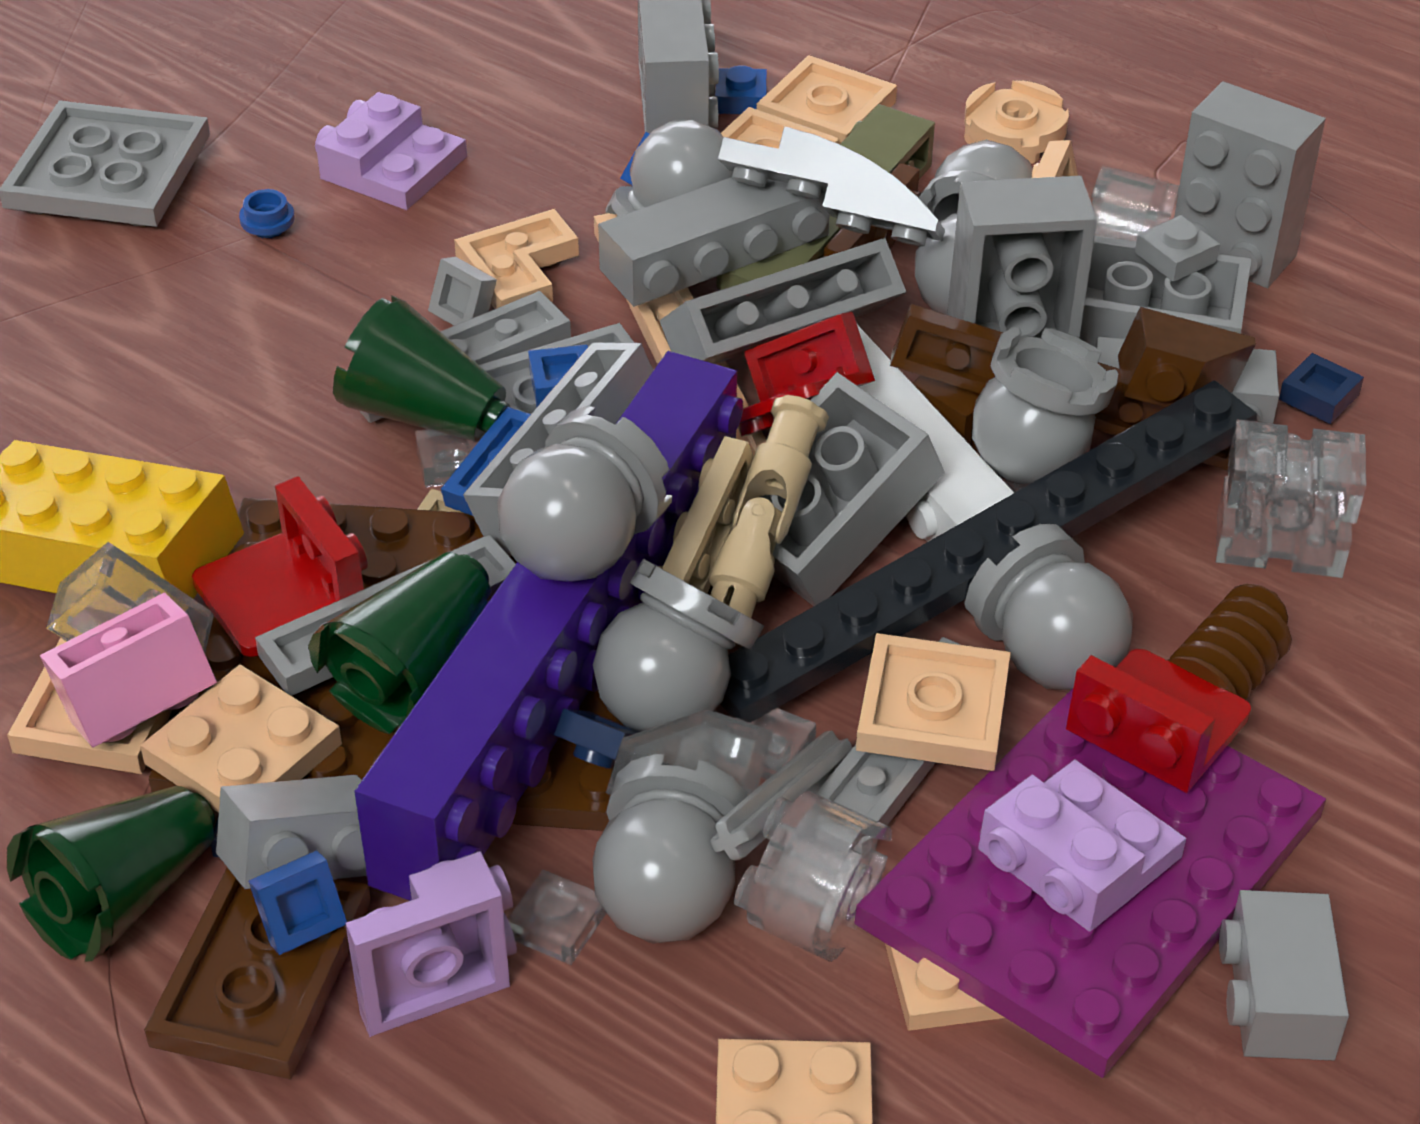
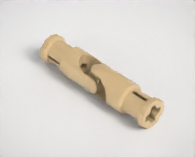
[709,395,829,652]

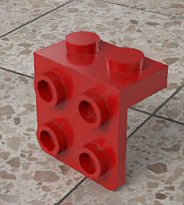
[738,311,875,437]
[192,476,368,657]
[1066,649,1251,793]

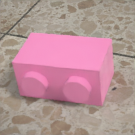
[40,592,217,748]

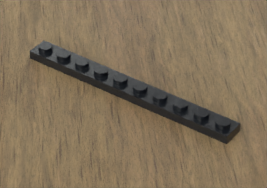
[720,380,1257,728]

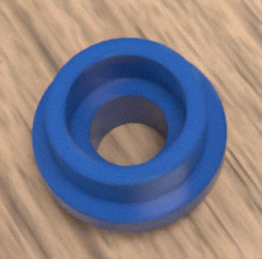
[239,189,295,238]

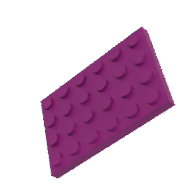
[854,689,1326,1078]

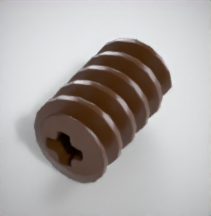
[1168,584,1292,700]

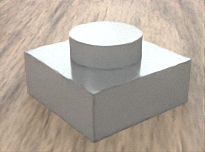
[1135,215,1220,282]
[428,257,497,326]

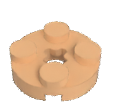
[964,81,1069,164]

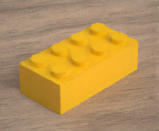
[0,440,244,610]

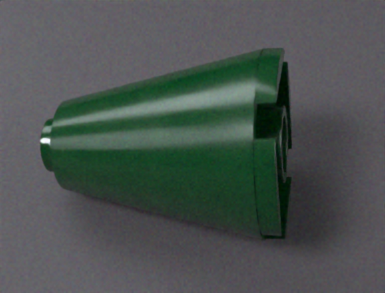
[333,295,510,442]
[308,552,492,734]
[6,786,215,962]

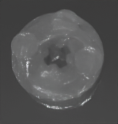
[1091,165,1180,241]
[734,791,892,962]

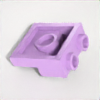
[315,92,467,210]
[978,759,1186,932]
[345,851,517,1037]

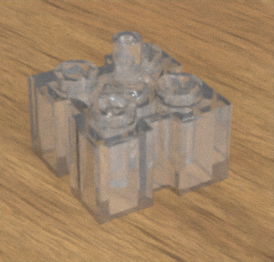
[1215,420,1366,578]

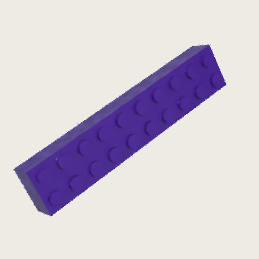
[354,351,743,901]

